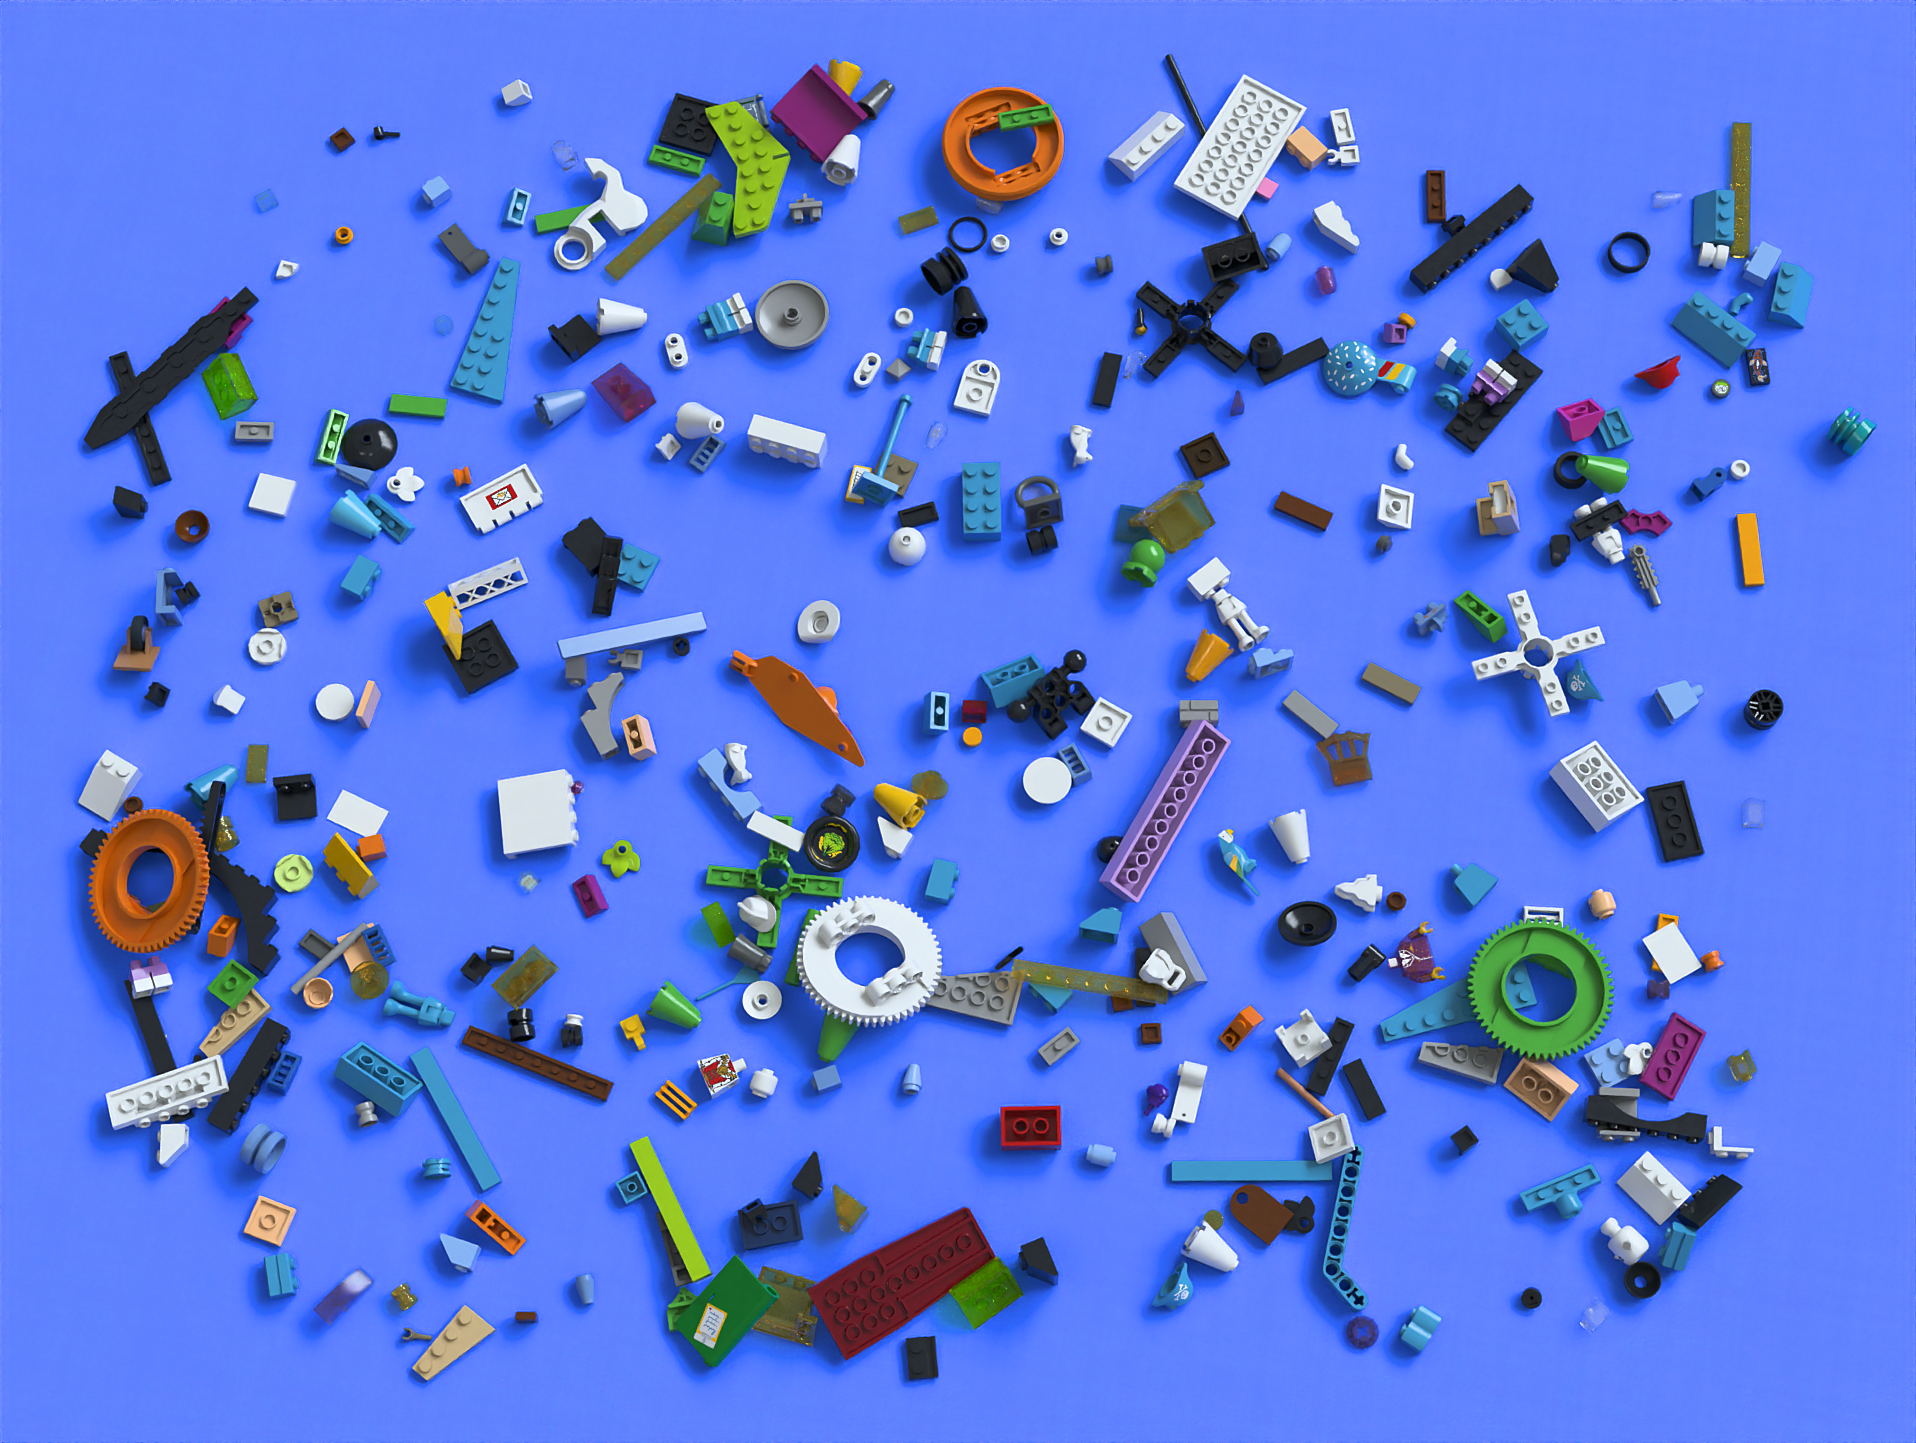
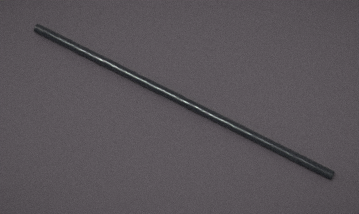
[1165,54,1269,271]

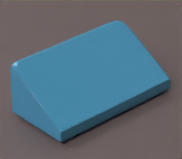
[502,187,532,227]

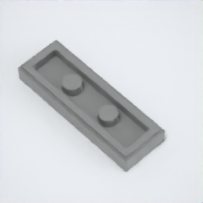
[1282,689,1339,741]

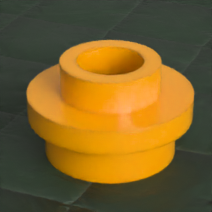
[335,226,354,244]

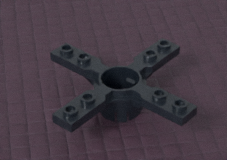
[1135,278,1247,379]

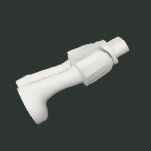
[1573,497,1625,565]
[1212,589,1270,652]

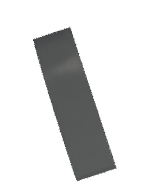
[656,1212,693,1288]

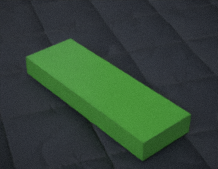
[997,103,1055,132]
[648,144,706,177]
[389,394,448,419]

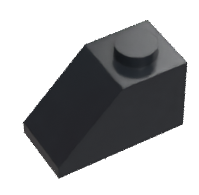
[113,486,148,519]
[791,1151,824,1200]

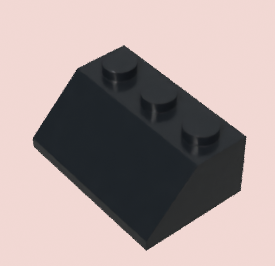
[1201,231,1265,284]
[1676,1174,1743,1232]
[1018,1237,1059,1286]

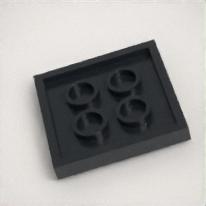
[659,93,719,157]
[442,619,519,695]

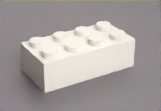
[747,414,827,468]

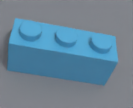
[1693,189,1735,250]
[1767,262,1814,328]
[980,653,1049,708]

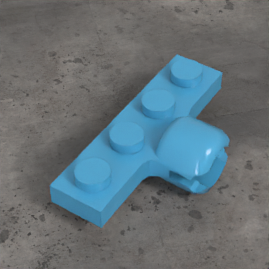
[1519,1163,1601,1219]

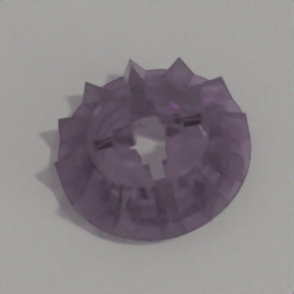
[1346,1316,1379,1349]

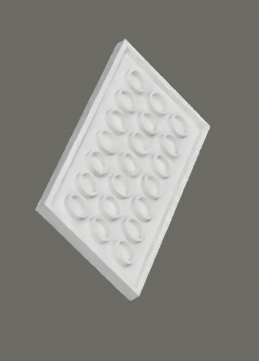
[1173,74,1307,221]

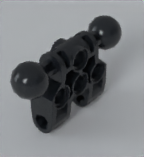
[1007,649,1096,741]

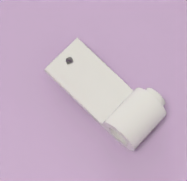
[1171,1061,1208,1124]

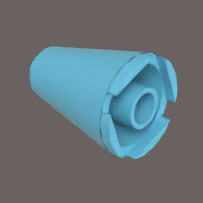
[328,489,382,539]

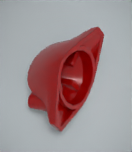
[1634,355,1680,389]

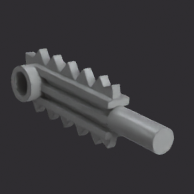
[1628,543,1662,606]

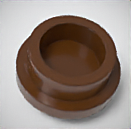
[124,796,143,815]
[1386,892,1406,911]

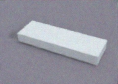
[747,810,805,854]

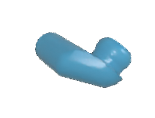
[1729,293,1753,316]

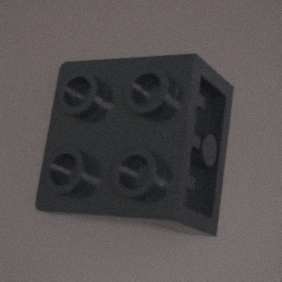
[548,314,602,363]
[273,773,317,821]

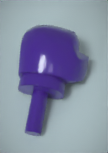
[1143,1083,1169,1116]

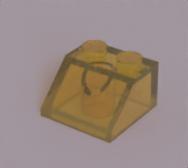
[833,1184,868,1234]

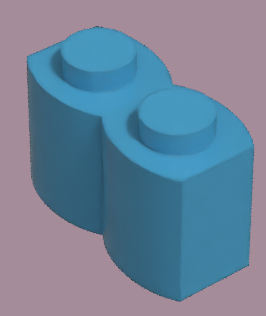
[1399,1305,1442,1354]

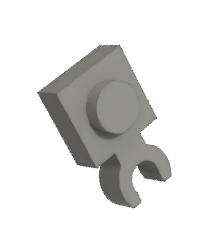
[608,649,643,671]

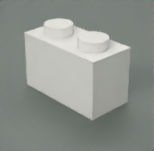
[1186,557,1231,602]

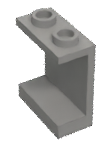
[1597,1087,1640,1143]

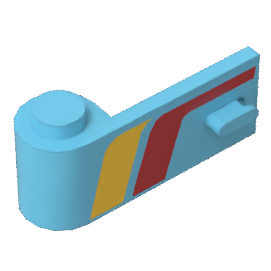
[1376,358,1417,394]

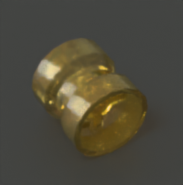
[390,1283,419,1311]

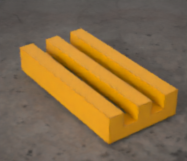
[655,1080,698,1121]

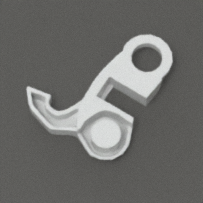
[554,158,648,271]

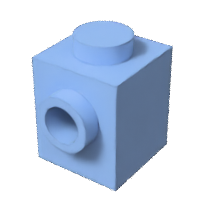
[422,175,452,208]

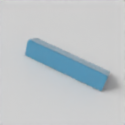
[364,493,416,543]

